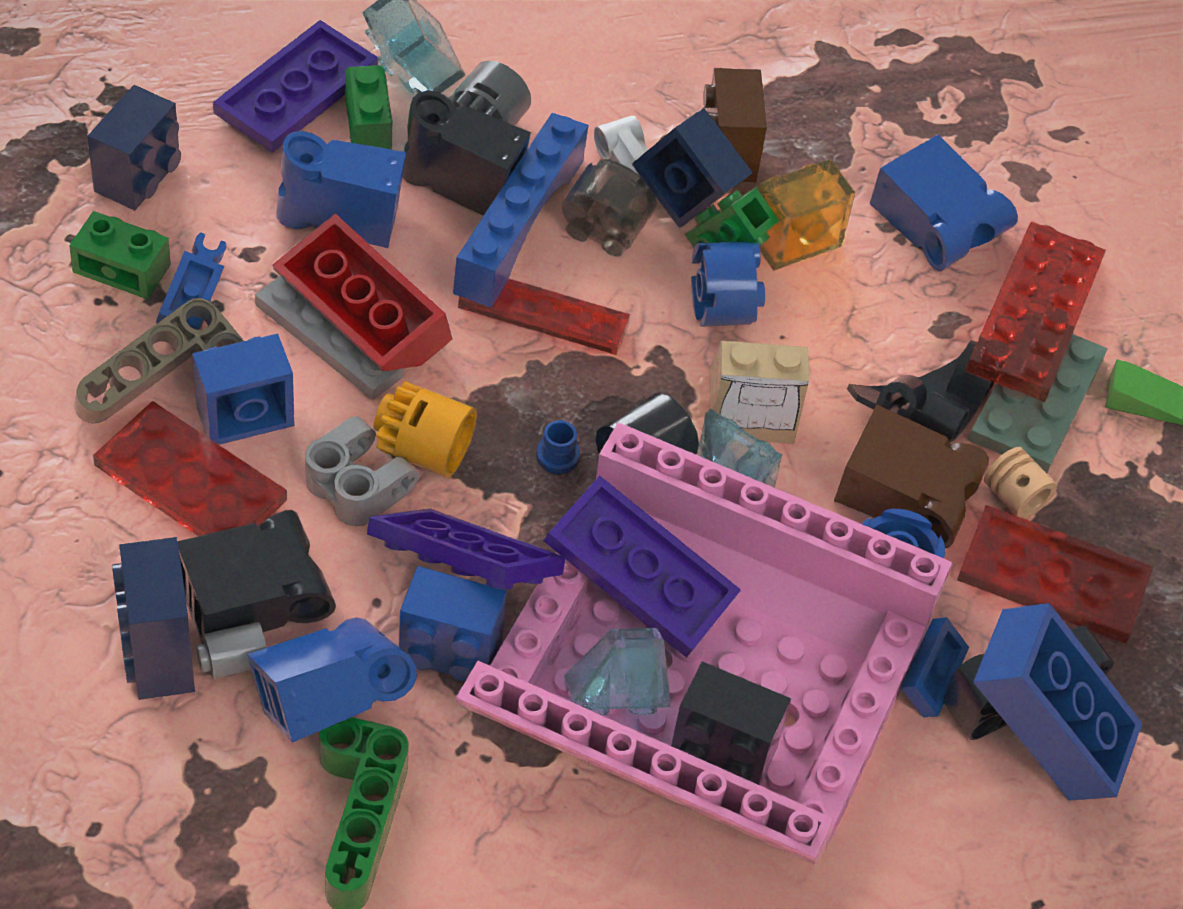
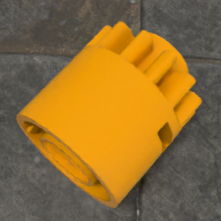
[373,381,477,478]

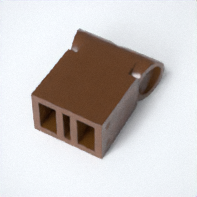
[834,404,990,548]

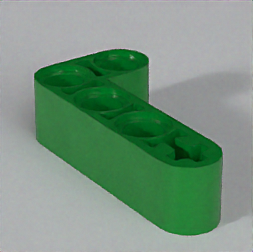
[319,717,409,909]

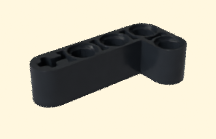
[943,626,1114,740]

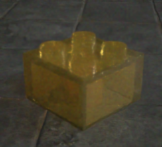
[759,159,856,271]

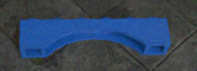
[453,112,589,307]

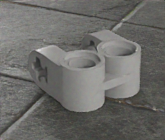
[305,416,419,526]

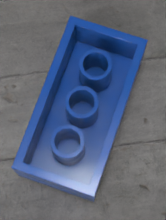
[973,603,1143,801]

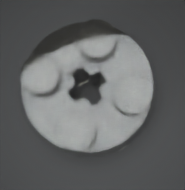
[562,159,657,257]

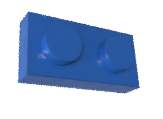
[900,617,969,718]

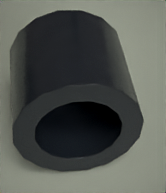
[595,392,699,455]

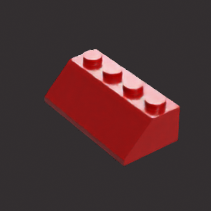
[272,214,453,371]

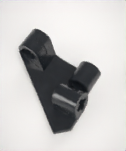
[847,340,1006,443]

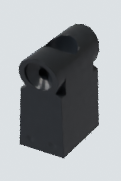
[403,90,531,216]
[178,510,336,644]

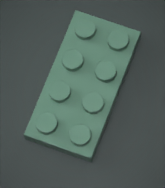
[968,316,1108,473]

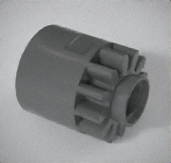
[449,60,531,126]

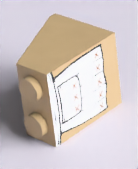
[709,341,809,444]

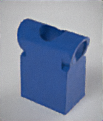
[276,131,406,248]
[869,134,1018,271]
[247,617,417,743]

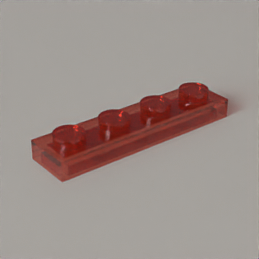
[458,278,630,355]

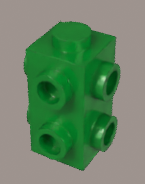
[685,187,779,247]

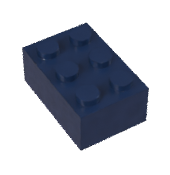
[112,537,195,700]

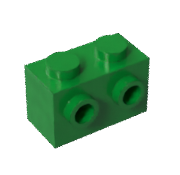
[69,211,171,299]

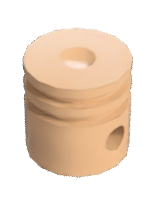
[984,447,1057,520]

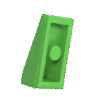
[1105,359,1183,425]

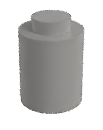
[196,622,267,680]

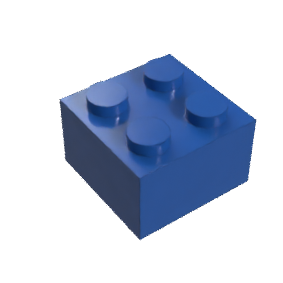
[192,333,295,447]
[399,566,507,682]

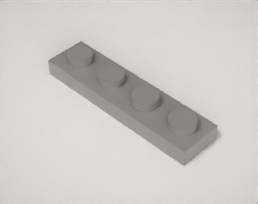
[255,276,404,400]

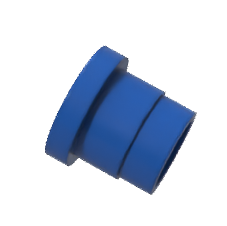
[536,420,580,474]

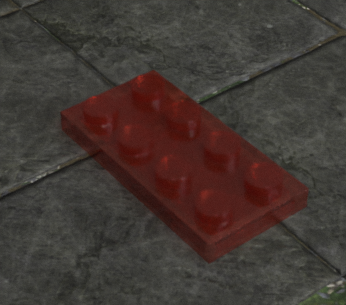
[93,401,287,536]
[957,505,1153,644]

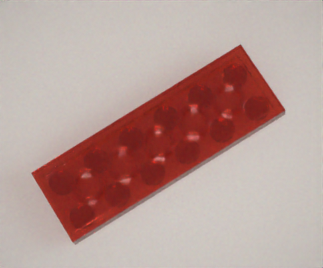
[965,221,1106,402]

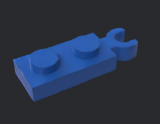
[156,232,226,330]

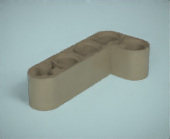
[74,298,244,424]

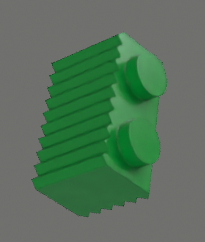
[345,65,393,150]

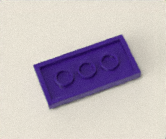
[213,20,378,153]
[543,475,741,658]
[367,508,566,590]

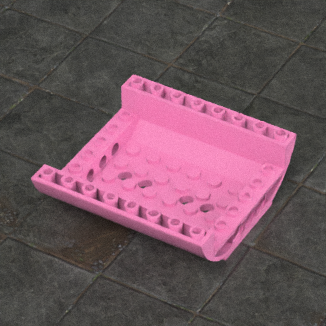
[456,422,953,865]

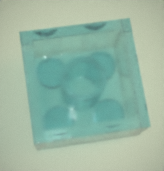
[362,0,466,94]

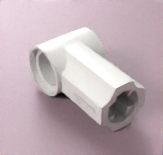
[594,116,650,192]

